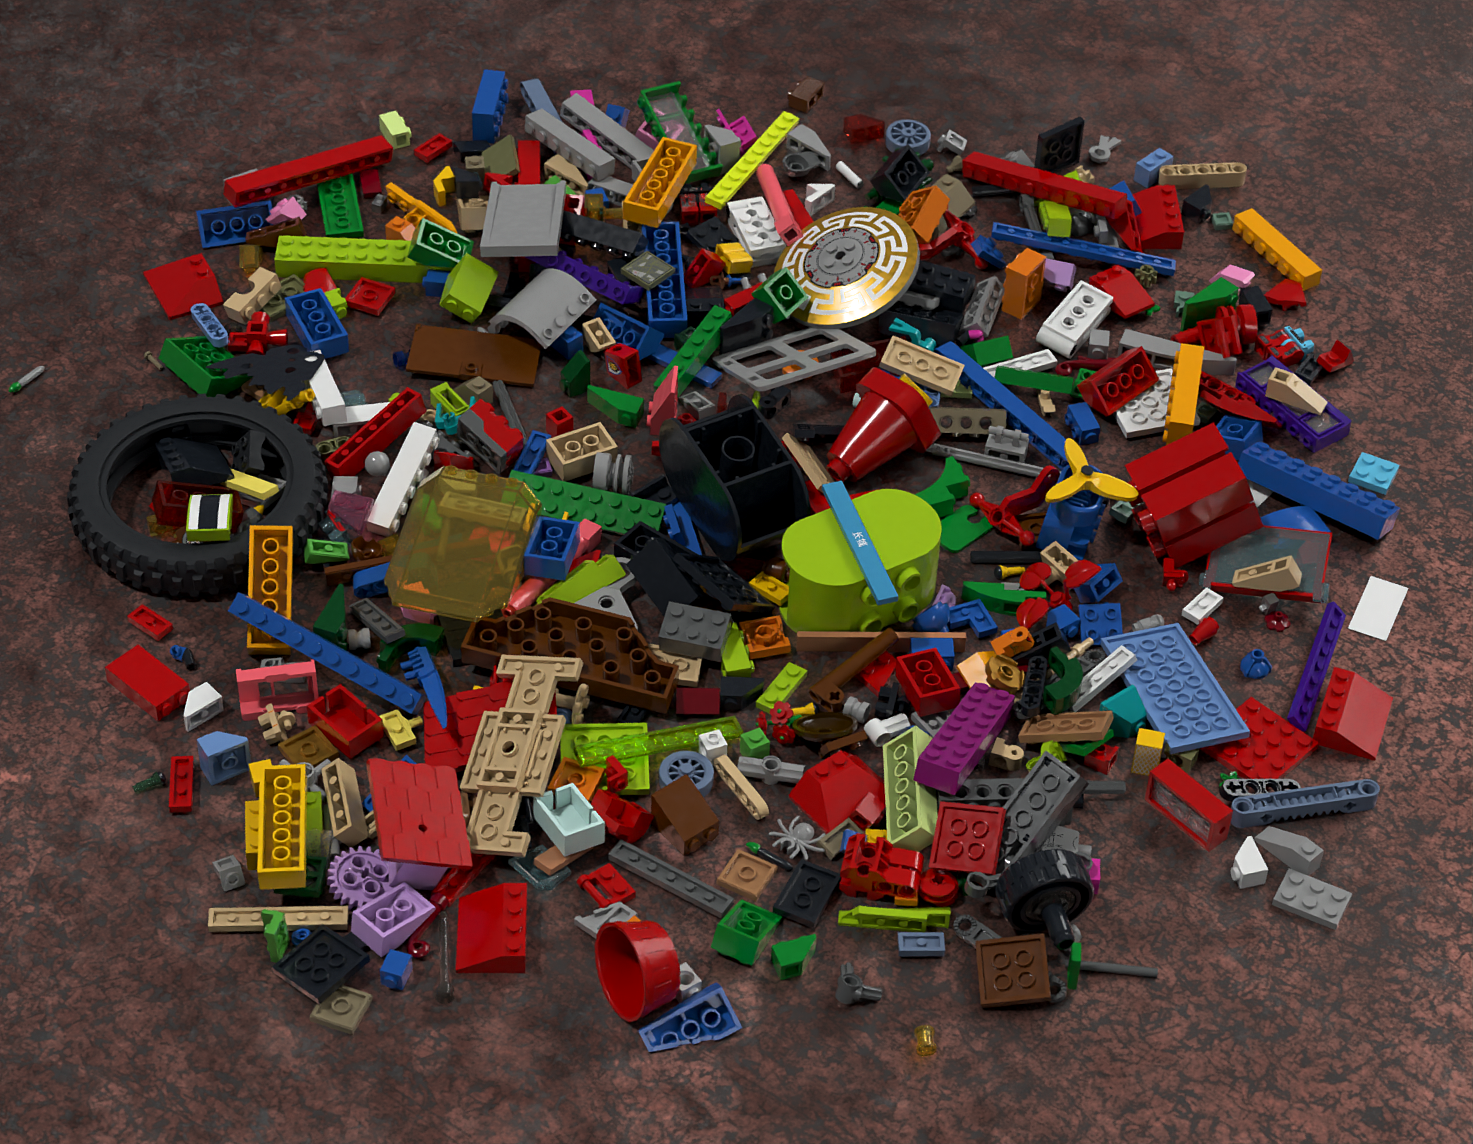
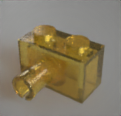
[584,194,622,222]

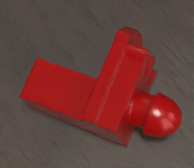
[1162,558,1189,592]

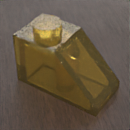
[240,245,263,273]

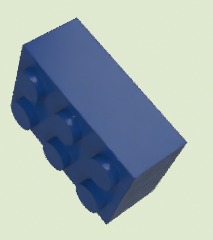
[524,516,580,581]

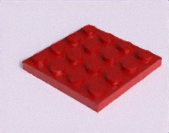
[1200,697,1319,791]

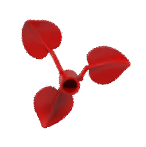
[1016,560,1102,631]

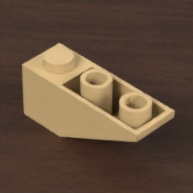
[1265,367,1327,415]

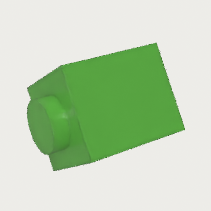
[740,727,770,759]

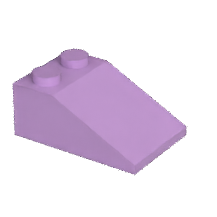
[1018,253,1076,292]
[351,882,435,957]

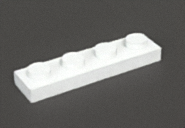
[984,349,1057,377]
[1070,645,1137,712]

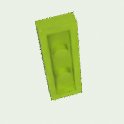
[756,662,807,714]

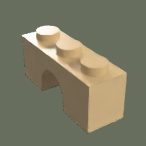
[223,267,282,325]

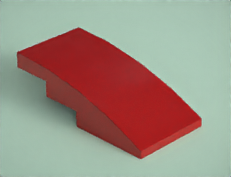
[1199,390,1283,429]

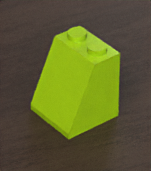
[439,253,499,324]

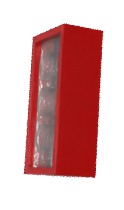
[1145,759,1233,852]

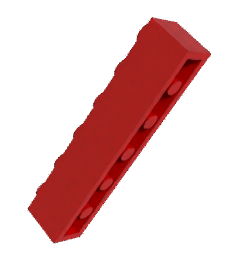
[324,387,427,479]

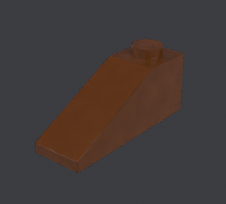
[246,217,307,248]

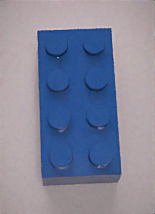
[472,70,509,144]
[285,288,349,359]

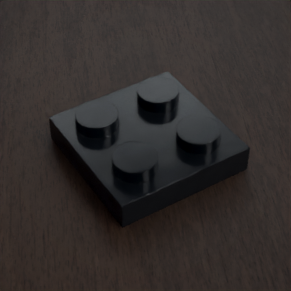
[686,216,739,253]

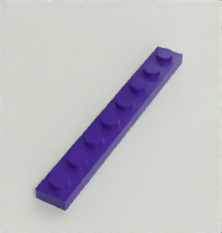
[1287,601,1346,732]

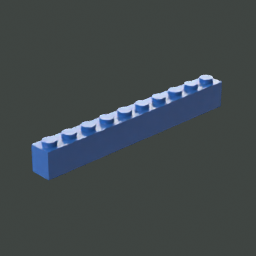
[228,592,427,715]

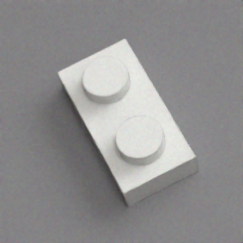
[1182,587,1223,625]

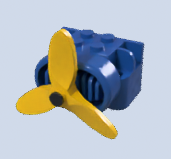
[1035,438,1138,560]

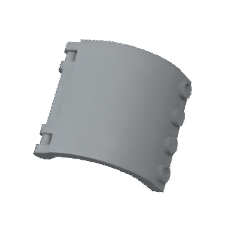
[487,268,596,349]

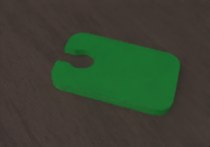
[940,505,993,553]

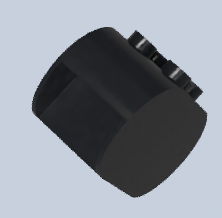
[659,394,811,562]

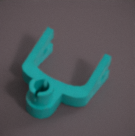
[889,318,936,352]
[435,396,476,435]

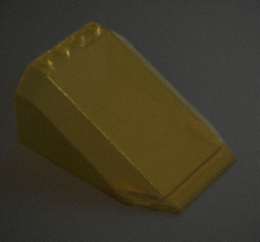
[384,466,542,622]

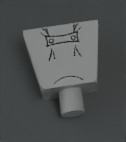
[1041,826,1092,856]

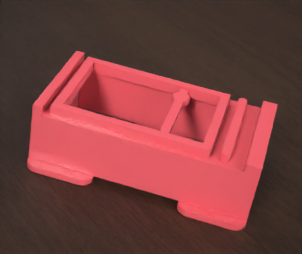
[236,659,319,721]

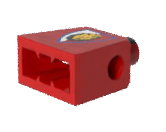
[601,343,642,389]

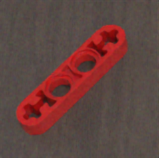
[1198,371,1256,404]

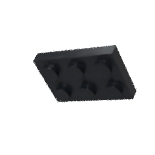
[773,859,842,928]

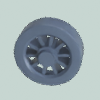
[885,120,931,155]
[659,751,714,797]

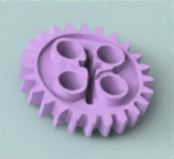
[327,846,395,910]

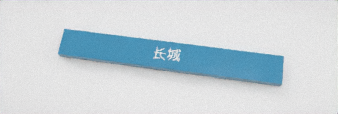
[822,481,898,605]

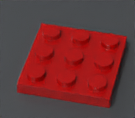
[929,801,1006,876]

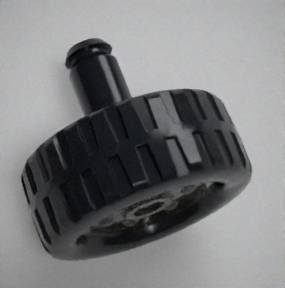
[995,849,1094,950]

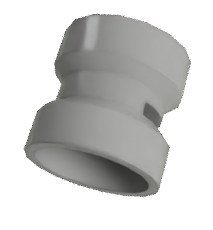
[348,628,371,650]
[843,696,871,724]

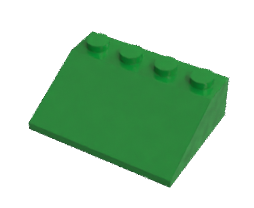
[159,336,254,397]

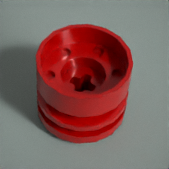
[1215,304,1257,345]

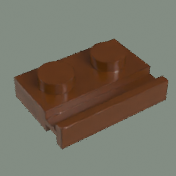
[817,730,868,759]

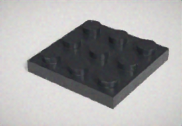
[1034,116,1085,174]
[272,924,371,1005]

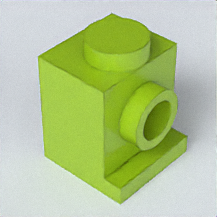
[324,288,347,319]

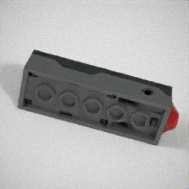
[977,751,1089,887]

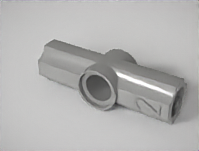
[737,756,805,785]

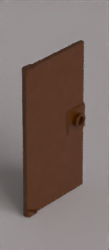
[406,324,542,387]

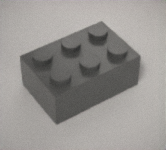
[658,601,731,662]

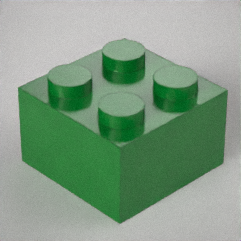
[751,267,808,324]

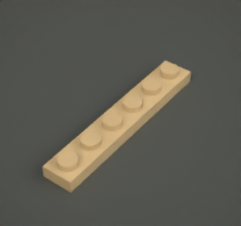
[208,906,349,932]

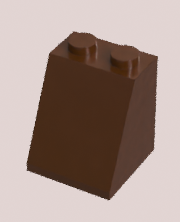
[651,774,719,856]

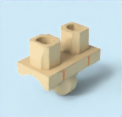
[258,703,296,745]

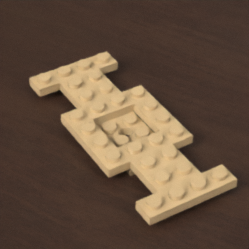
[460,655,583,857]

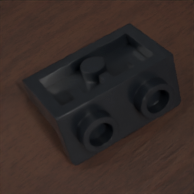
[630,475,679,505]

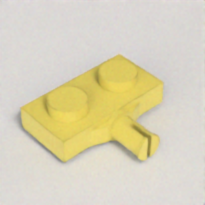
[379,709,423,751]

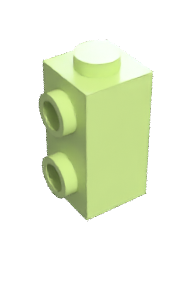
[379,111,412,150]

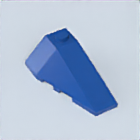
[592,303,664,360]
[638,982,742,1052]

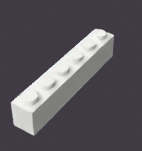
[301,350,347,426]
[366,422,439,538]

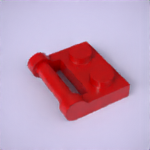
[576,863,636,909]

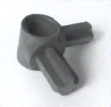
[835,962,882,1004]

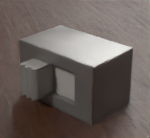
[371,194,388,214]
[1259,593,1279,615]

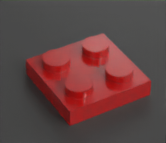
[345,277,396,316]

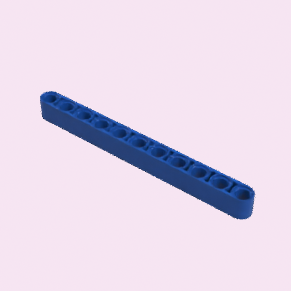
[934,341,1088,470]

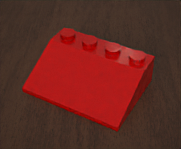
[1126,185,1184,249]
[1313,667,1393,761]
[456,883,527,973]

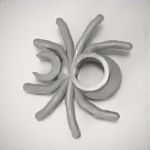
[769,816,826,861]

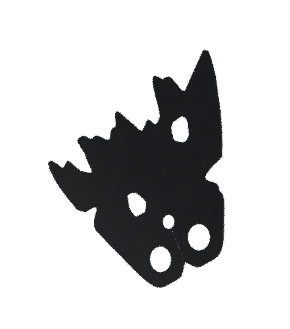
[206,345,325,401]

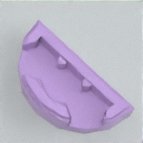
[932,584,956,607]

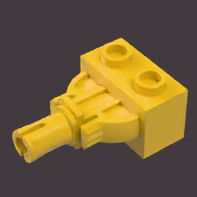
[258,386,315,416]

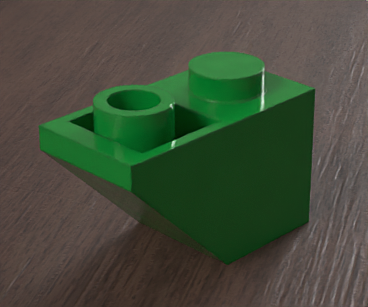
[771,934,817,981]

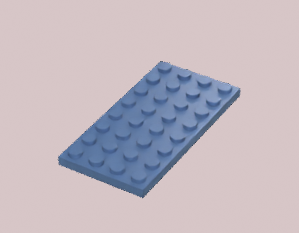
[1100,623,1250,754]

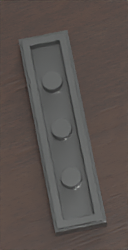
[349,598,406,644]

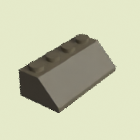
[927,174,975,243]

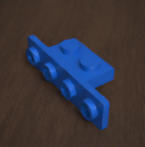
[663,501,702,555]

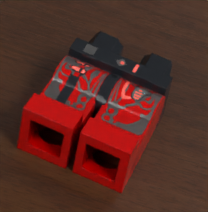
[679,183,717,225]

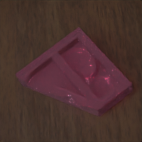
[328,490,375,535]

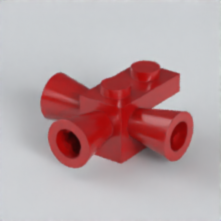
[228,311,288,355]

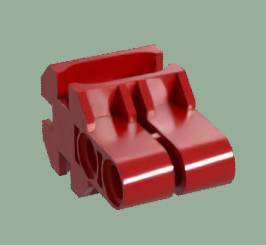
[839,833,925,901]

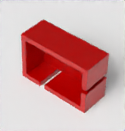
[307,684,384,759]

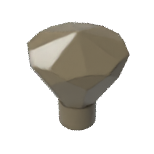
[946,155,963,174]

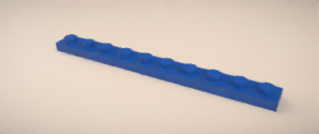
[991,222,1176,276]

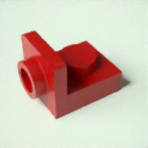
[605,755,628,793]

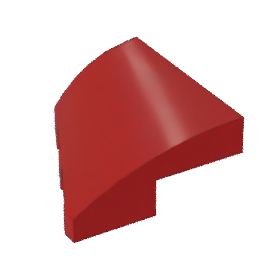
[303,268,337,292]

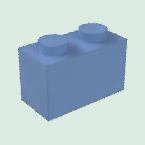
[1134,148,1173,188]

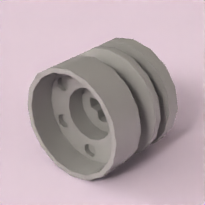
[593,452,634,495]

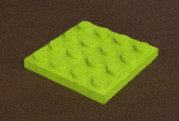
[561,723,650,796]

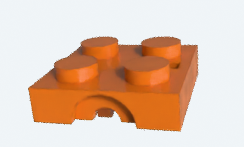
[739,615,791,659]

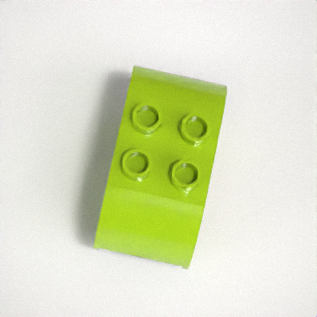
[779,489,942,633]

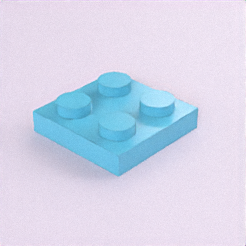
[1348,452,1400,495]

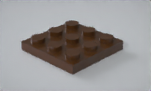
[975,933,1051,1008]

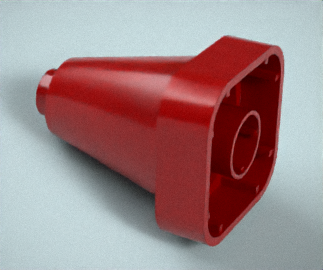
[826,367,941,483]

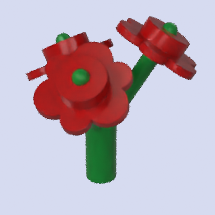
[756,701,802,744]

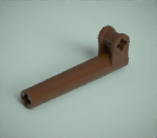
[808,628,899,713]

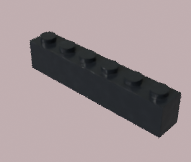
[560,210,649,261]

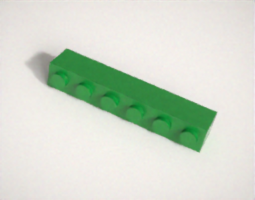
[653,305,732,398]

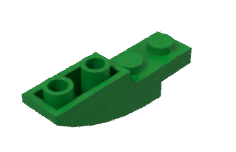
[961,581,1046,616]

